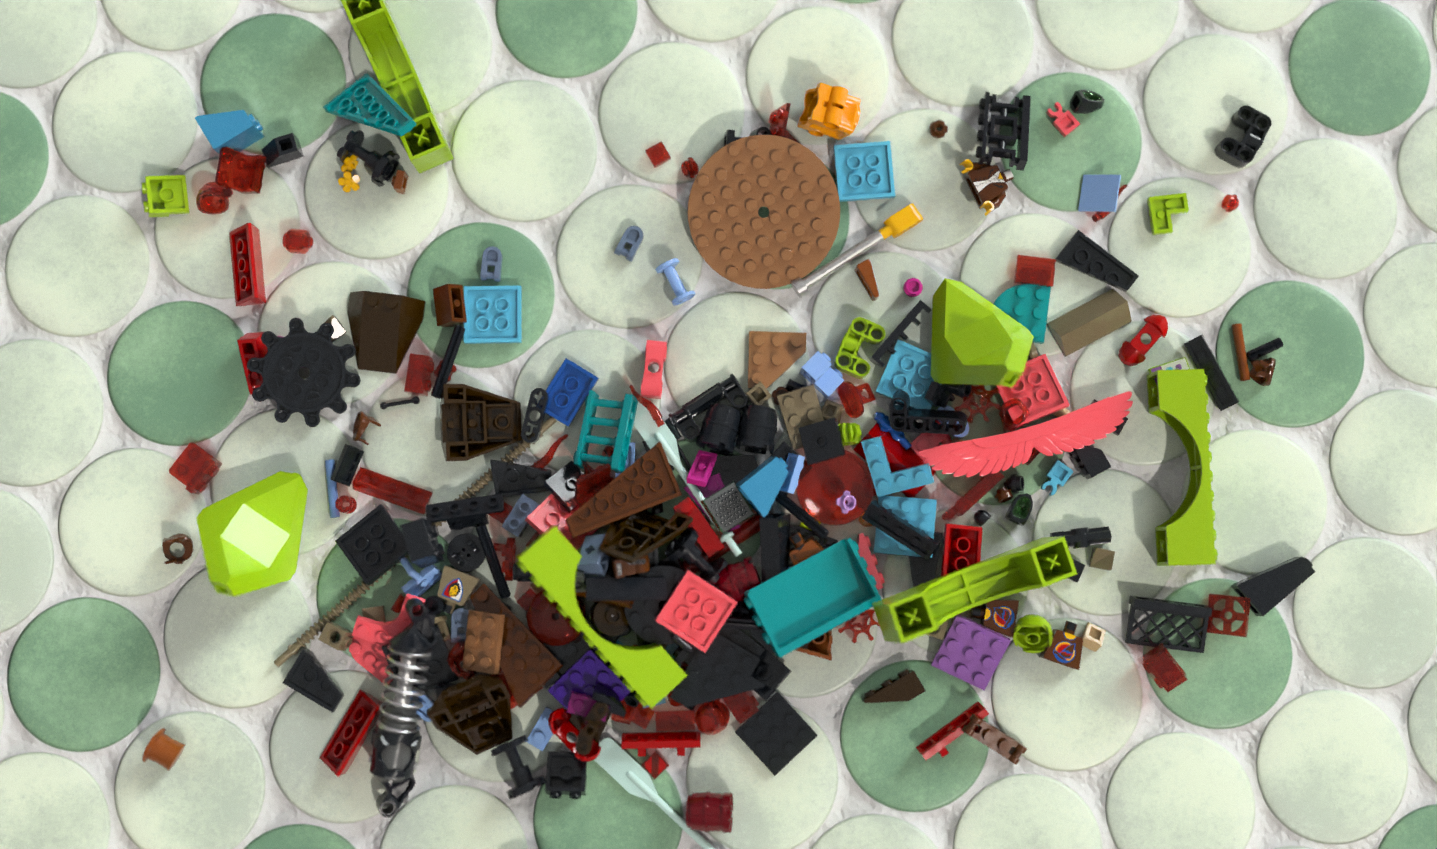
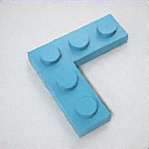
[861,436,934,497]

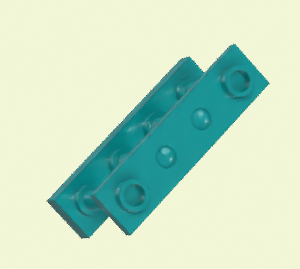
[573,390,638,474]

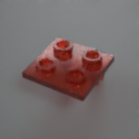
[769,103,800,143]

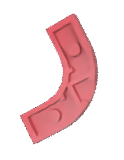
[352,593,426,643]

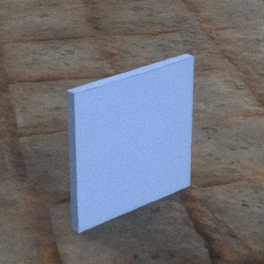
[1078,175,1121,212]

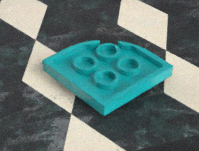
[993,284,1051,344]

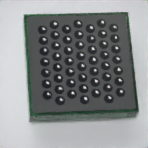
[701,481,754,535]

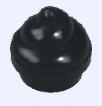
[1004,474,1024,493]
[424,596,444,615]

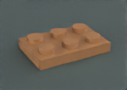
[462,610,505,674]

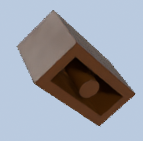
[433,284,467,327]

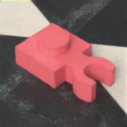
[1046,102,1080,138]

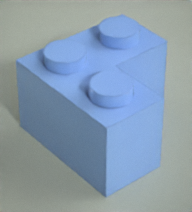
[800,351,844,399]

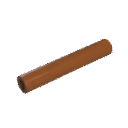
[1232,323,1250,381]

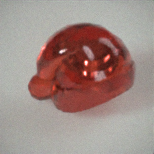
[196,182,233,214]
[695,699,730,735]

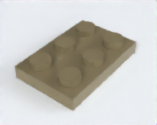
[776,384,824,450]

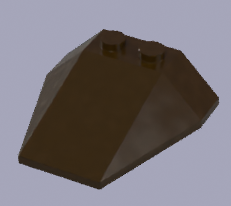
[347,291,426,374]
[440,384,522,461]
[599,509,693,564]
[427,674,513,755]

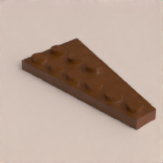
[566,442,682,538]
[470,583,563,708]

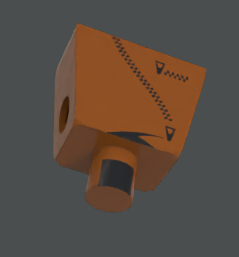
[789,532,824,565]

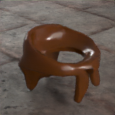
[1249,357,1276,386]
[352,411,381,445]
[162,533,193,564]

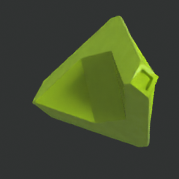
[931,278,1034,387]
[196,471,308,597]

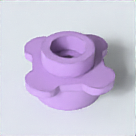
[836,490,856,514]

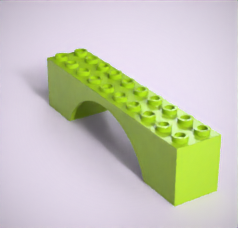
[341,0,454,174]
[1146,369,1218,566]
[516,525,687,709]
[872,536,1077,644]

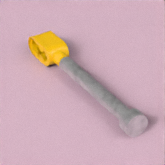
[791,203,924,298]

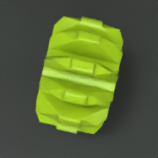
[838,423,862,446]

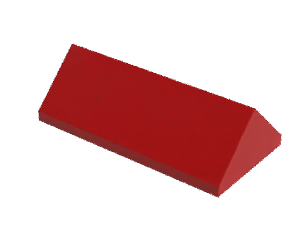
[229,223,266,306]
[853,423,936,498]
[941,523,983,576]
[320,689,386,776]

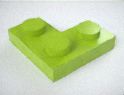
[1147,193,1189,235]

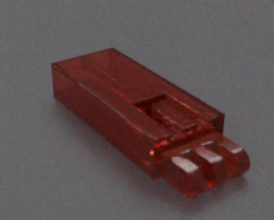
[942,471,1005,520]

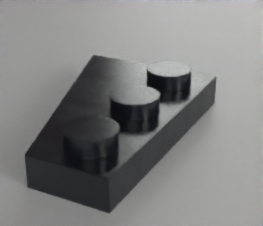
[490,459,552,497]
[283,648,344,713]

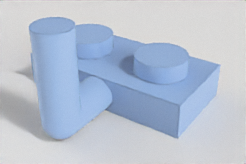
[400,557,442,597]

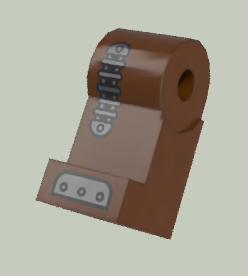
[611,554,650,578]

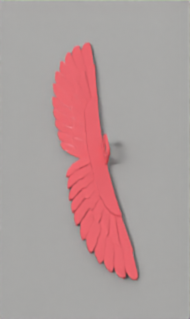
[918,391,1133,478]

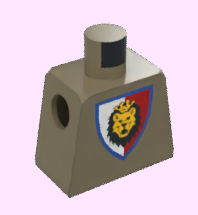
[437,565,482,614]

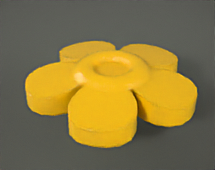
[341,154,358,172]
[338,171,360,192]

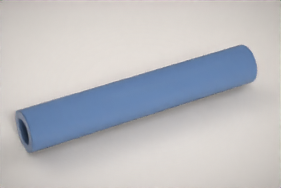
[325,460,340,518]

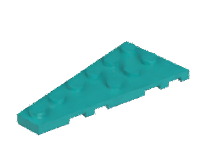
[323,73,417,137]

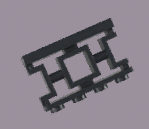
[976,92,1031,171]

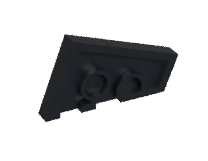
[909,532,943,587]

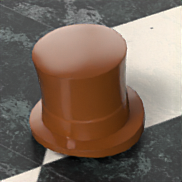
[142,728,186,771]

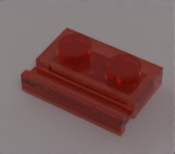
[1014,255,1056,288]

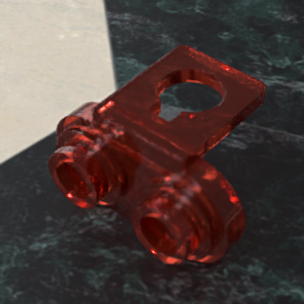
[838,381,875,418]

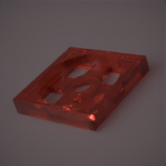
[1207,594,1251,637]

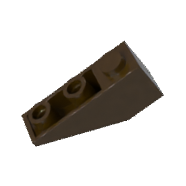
[862,669,926,703]

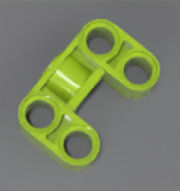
[834,317,886,379]

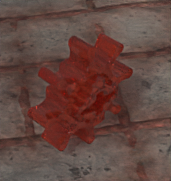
[955,385,1001,423]
[838,608,880,643]

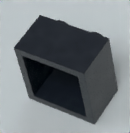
[400,517,445,568]

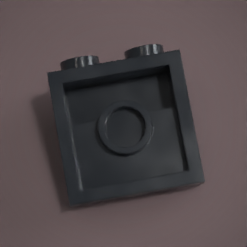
[545,751,587,799]

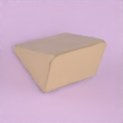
[1081,622,1106,652]

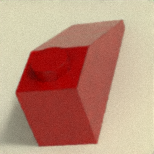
[237,332,268,394]
[673,496,725,559]

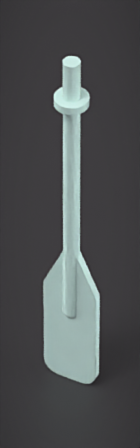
[634,397,742,557]
[594,737,715,849]

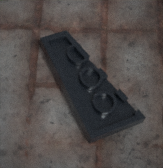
[1054,230,1139,292]

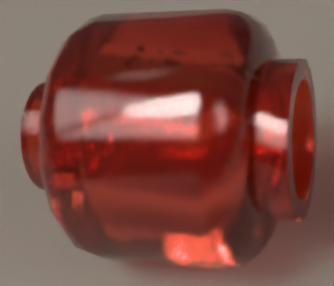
[283,228,313,254]

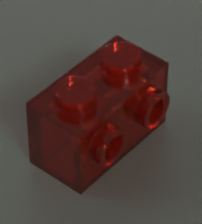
[404,353,434,397]
[1142,643,1187,692]
[722,692,759,724]

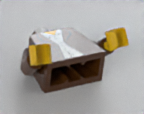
[959,159,1014,216]

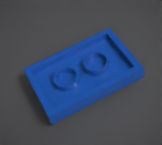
[536,358,599,427]

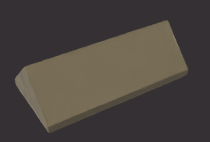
[1047,289,1132,357]

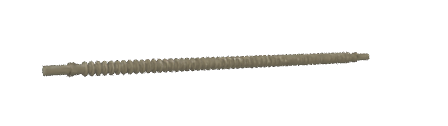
[274,416,557,667]

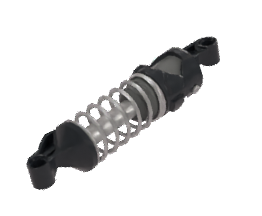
[368,598,437,818]

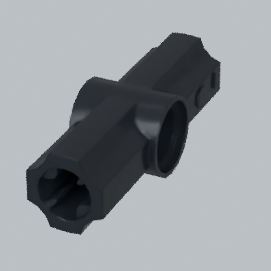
[1050,526,1112,549]

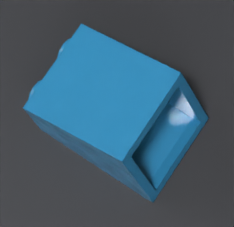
[195,110,265,160]
[735,456,789,517]

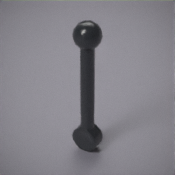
[380,396,420,409]

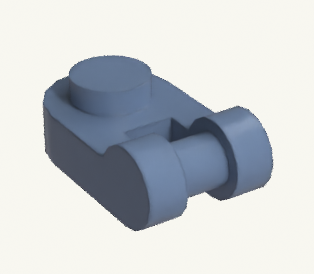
[614,226,644,262]
[481,246,502,282]
[451,608,469,643]

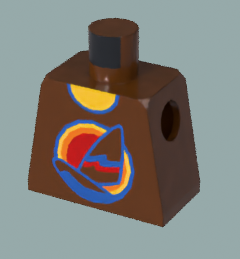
[971,600,1019,638]
[1039,621,1083,670]

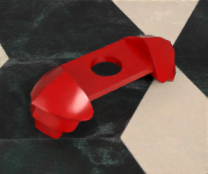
[1118,315,1168,366]
[548,707,601,762]

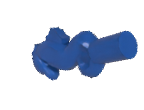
[874,412,912,451]

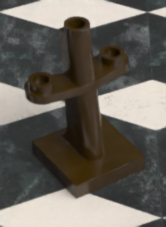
[568,701,611,755]

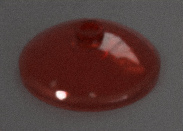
[527,589,586,646]

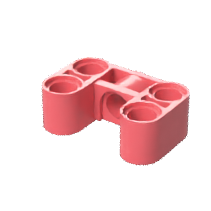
[641,340,667,399]

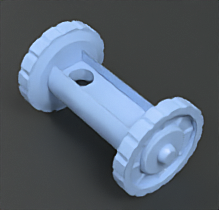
[655,258,696,306]

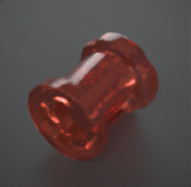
[335,495,357,514]

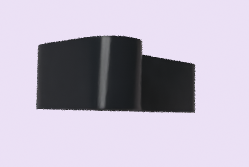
[890,390,968,435]

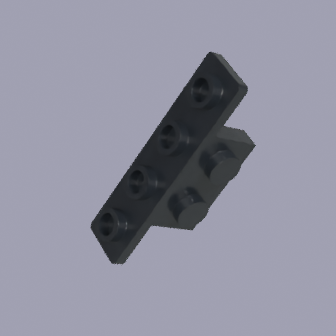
[426,494,504,530]

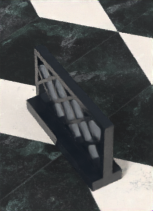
[1125,596,1212,653]

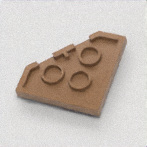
[748,331,806,389]

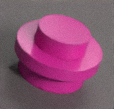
[903,278,923,297]

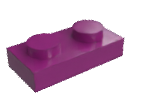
[567,691,610,722]

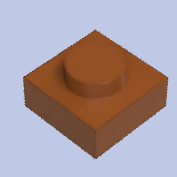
[392,170,408,194]

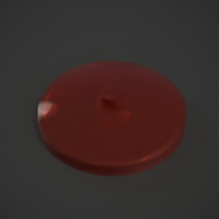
[796,450,873,526]

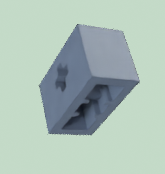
[501,494,540,538]
[577,534,611,578]

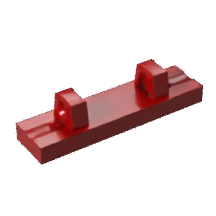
[916,702,989,761]
[621,731,701,757]

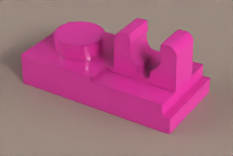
[687,450,717,487]

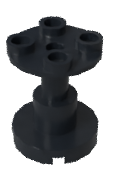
[337,130,400,187]
[665,527,728,585]
[491,735,546,799]

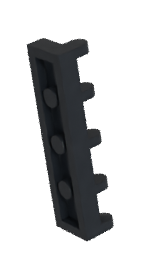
[869,300,932,367]
[1184,334,1239,411]
[862,499,940,561]

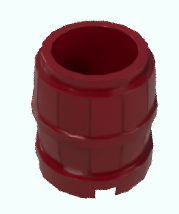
[714,556,761,601]
[686,792,733,833]

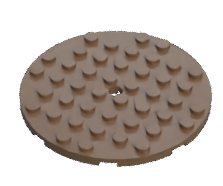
[688,135,840,289]

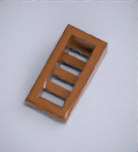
[855,259,879,301]

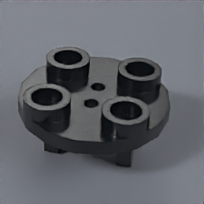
[447,533,486,572]

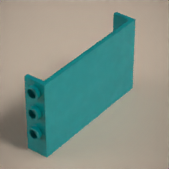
[744,538,882,658]

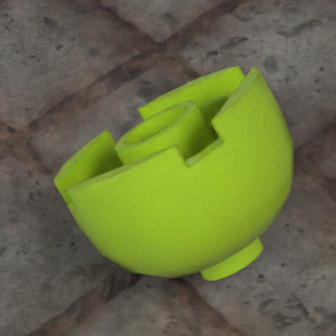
[1013,614,1053,653]

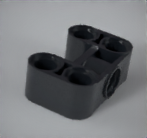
[1215,105,1272,168]

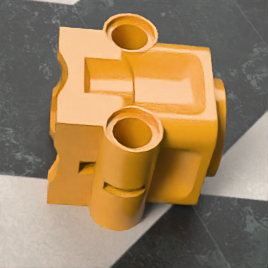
[797,83,861,140]

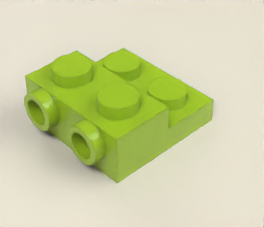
[141,175,189,217]

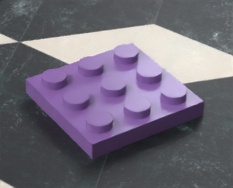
[931,614,1011,690]

